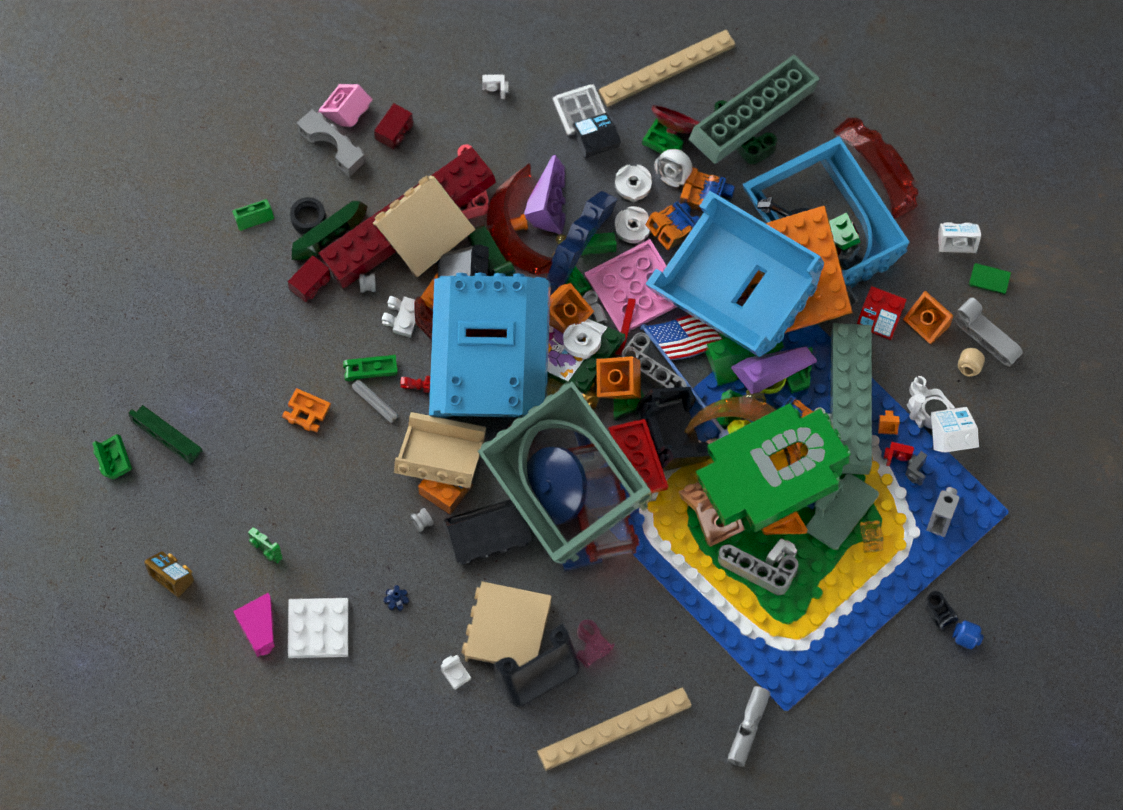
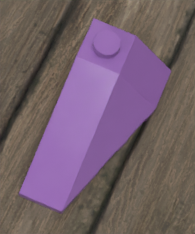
[524,155,565,234]
[731,347,817,395]

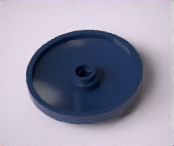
[527,447,587,525]

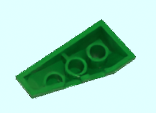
[706,338,784,386]

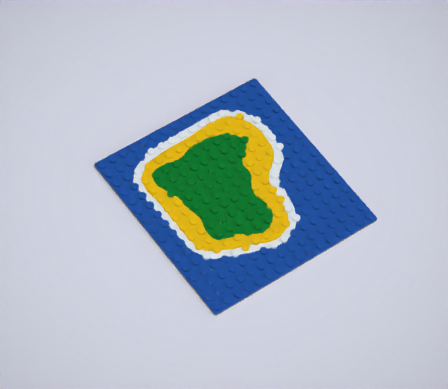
[584,324,1009,712]

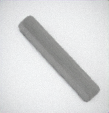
[352,380,398,423]

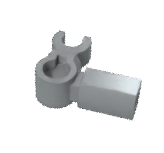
[582,291,608,325]

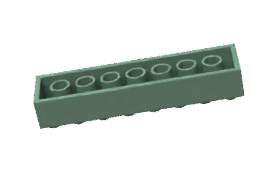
[689,55,820,164]
[830,323,872,475]

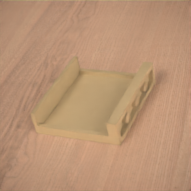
[373,176,475,277]
[394,412,486,488]
[462,582,551,666]

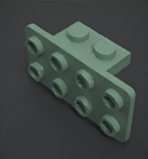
[806,473,879,550]

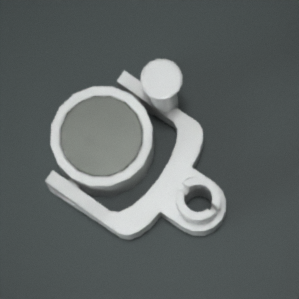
[907,376,955,429]

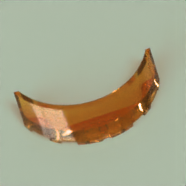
[684,397,801,466]

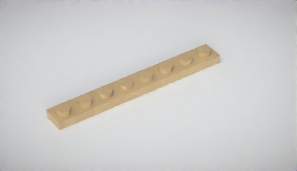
[598,30,735,107]
[538,687,691,771]

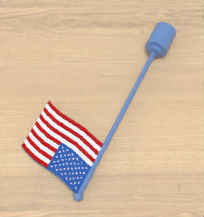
[640,315,729,439]

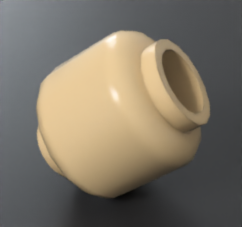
[958,348,985,377]

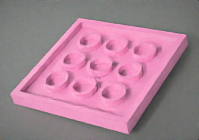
[584,239,677,332]

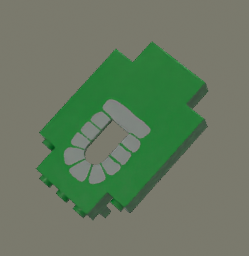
[696,403,851,532]

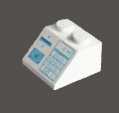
[938,222,981,253]
[931,407,979,452]

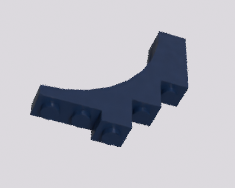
[546,191,618,296]

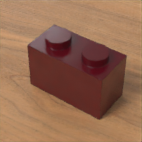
[374,103,414,149]
[287,255,331,302]

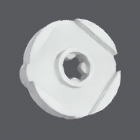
[615,165,652,202]
[615,207,651,244]
[563,322,601,359]

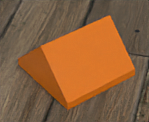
[903,291,954,344]

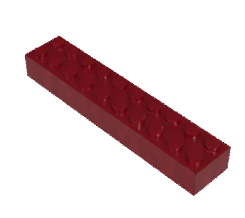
[319,147,496,289]

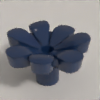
[383,585,409,611]

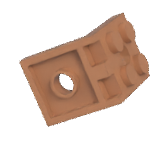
[679,482,744,547]

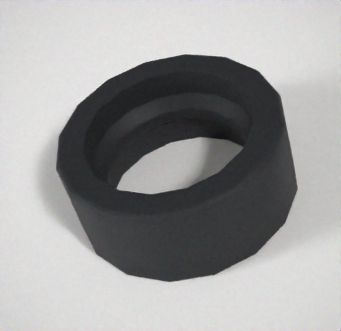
[290,197,326,234]

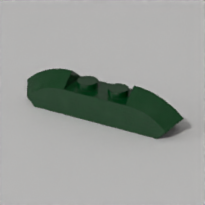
[291,201,368,260]

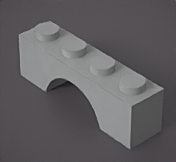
[296,109,365,177]

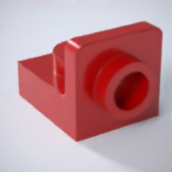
[883,442,914,466]

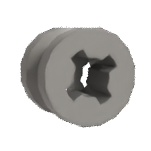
[360,273,376,293]
[410,508,434,532]

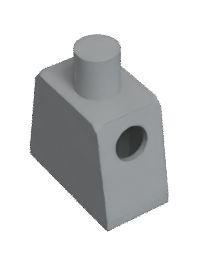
[927,487,960,537]

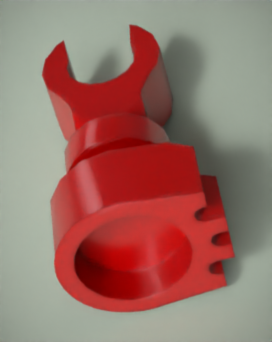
[400,376,431,393]

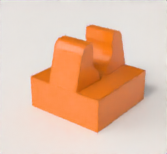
[878,410,899,435]

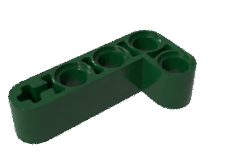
[713,100,777,164]
[467,224,516,277]

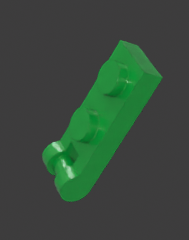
[343,355,398,382]

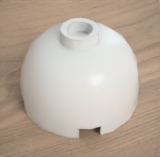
[654,149,692,187]

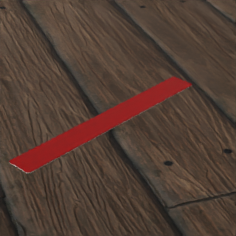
[616,298,636,356]

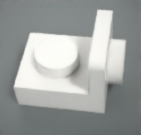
[483,75,509,99]
[766,539,797,566]
[441,655,471,690]

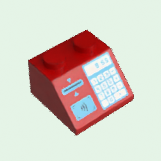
[857,286,907,340]

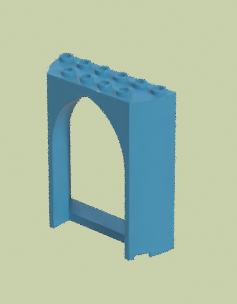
[743,136,909,288]

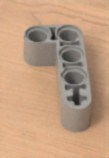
[955,297,1023,367]
[622,333,686,389]
[718,545,798,595]

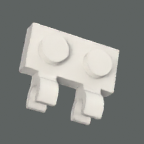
[382,296,422,338]

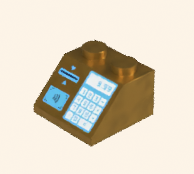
[144,551,194,598]

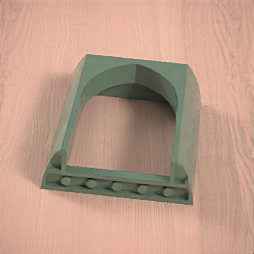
[478,382,652,563]

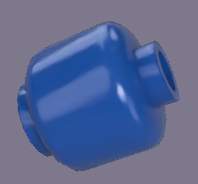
[953,620,984,649]

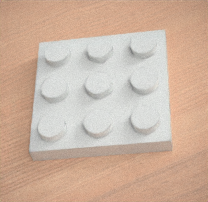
[288,598,348,658]

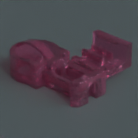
[576,619,615,668]

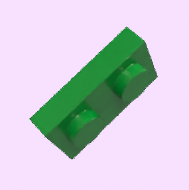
[92,434,132,480]

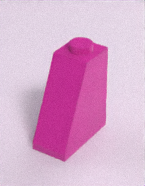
[233,593,275,657]

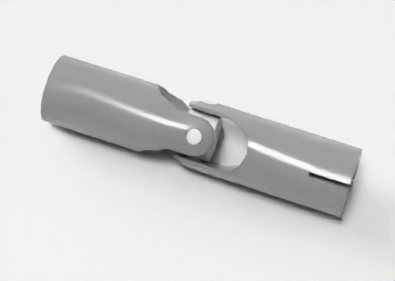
[727,687,771,767]

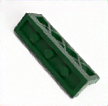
[128,405,202,464]

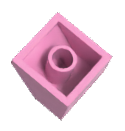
[318,84,372,127]

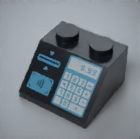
[572,112,621,158]

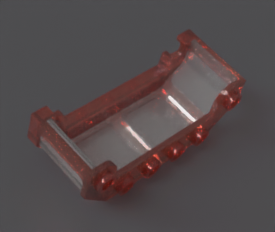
[567,444,639,562]

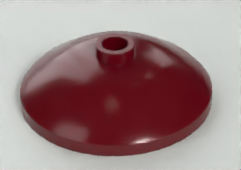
[651,105,700,135]

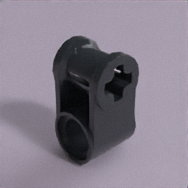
[924,591,958,631]

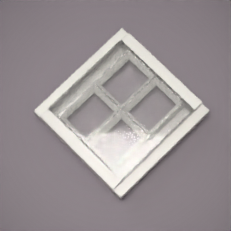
[553,84,606,136]

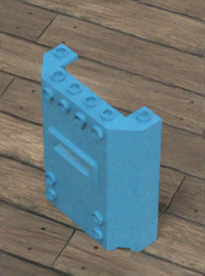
[646,191,824,357]
[429,273,551,419]

